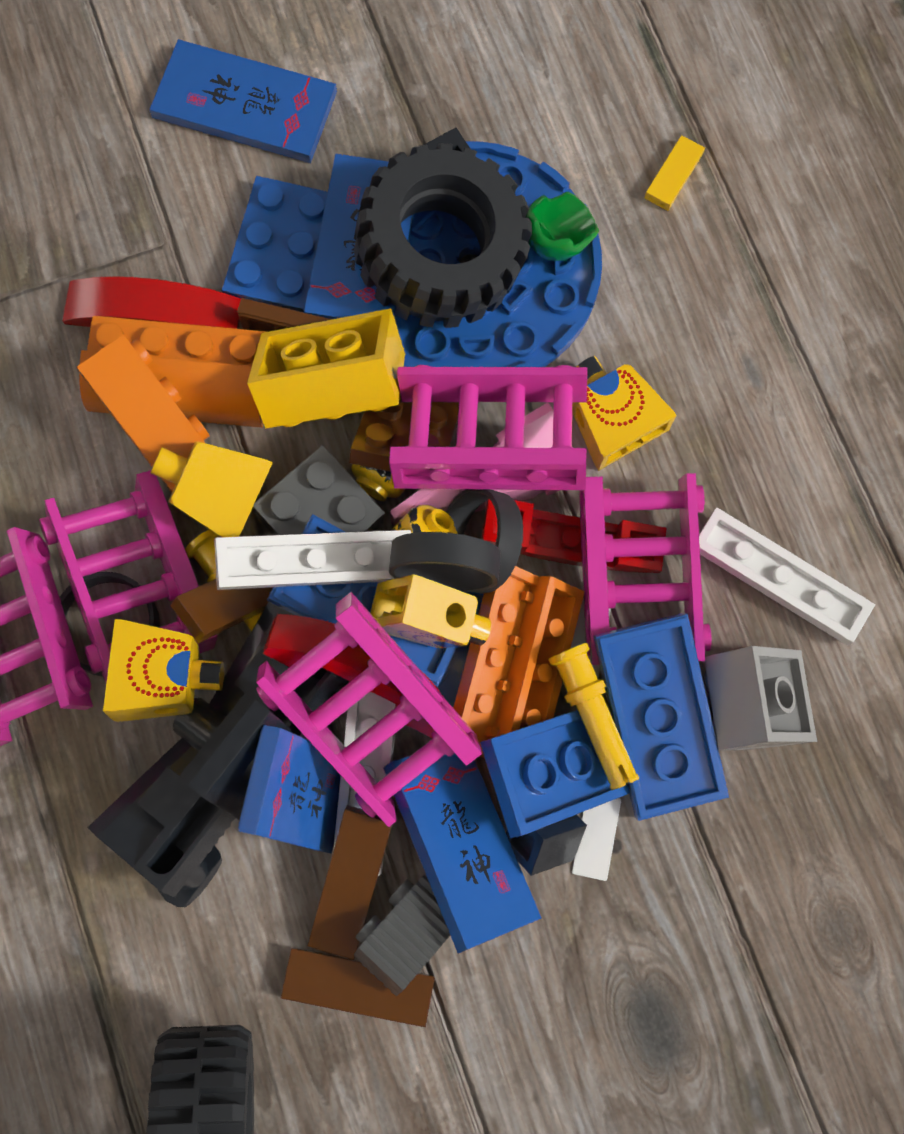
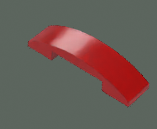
[62,276,241,329]
[482,499,667,573]
[263,614,443,738]

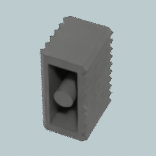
[353,875,450,996]

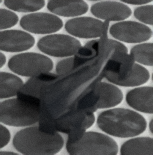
[87,602,350,908]

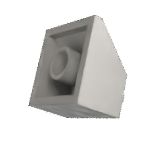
[705,646,817,751]

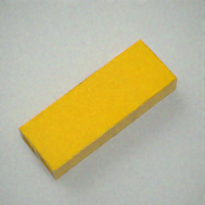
[644,135,705,211]

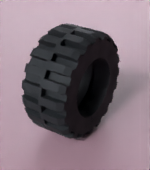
[354,143,532,328]
[147,1025,254,1134]

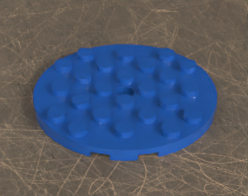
[395,141,602,367]

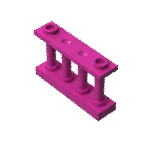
[389,365,587,490]
[39,470,218,683]
[579,473,712,665]
[0,527,93,746]
[256,592,482,827]

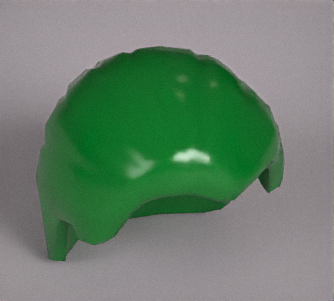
[525,192,599,261]

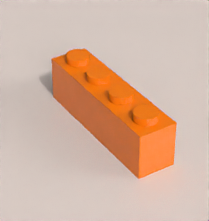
[77,334,210,519]

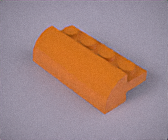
[79,316,265,428]
[453,566,585,759]

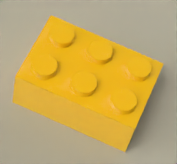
[247,308,405,429]

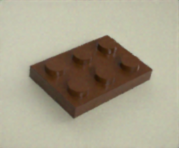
[349,393,459,472]

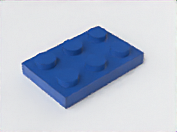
[222,176,328,313]
[480,710,630,838]

